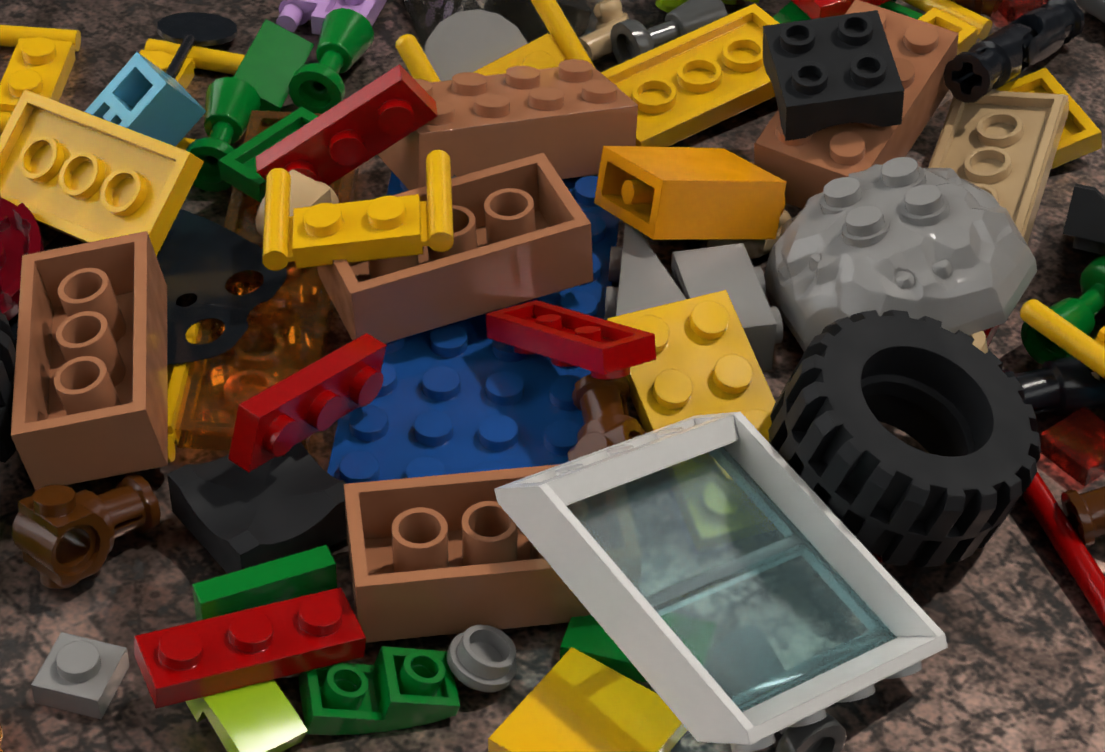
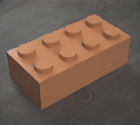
[754,0,959,209]
[378,59,638,190]
[317,152,593,344]
[11,231,168,491]
[344,464,640,643]

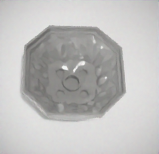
[764,157,1037,352]

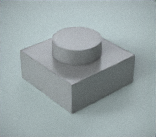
[31,632,130,719]

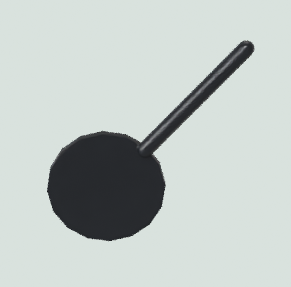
[157,12,237,79]

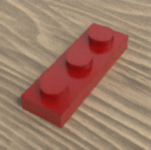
[256,64,438,186]
[485,300,656,380]
[228,333,387,472]
[134,587,366,709]

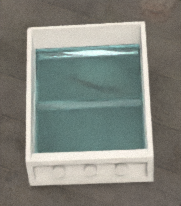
[494,412,948,752]

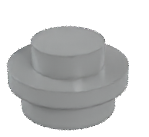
[446,624,517,692]

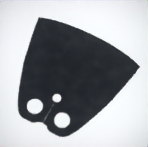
[8,209,287,365]

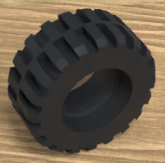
[768,310,1041,568]

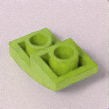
[185,679,308,752]

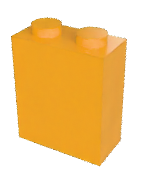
[594,146,787,240]

